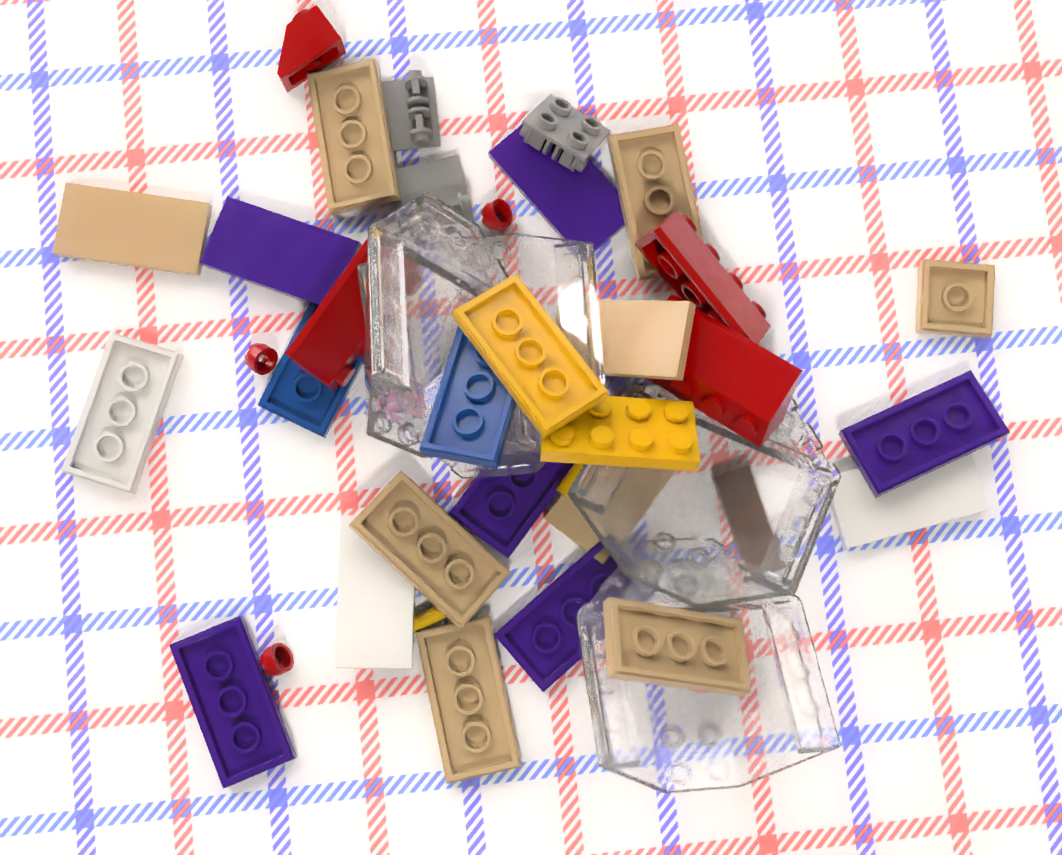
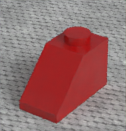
[277,5,346,93]

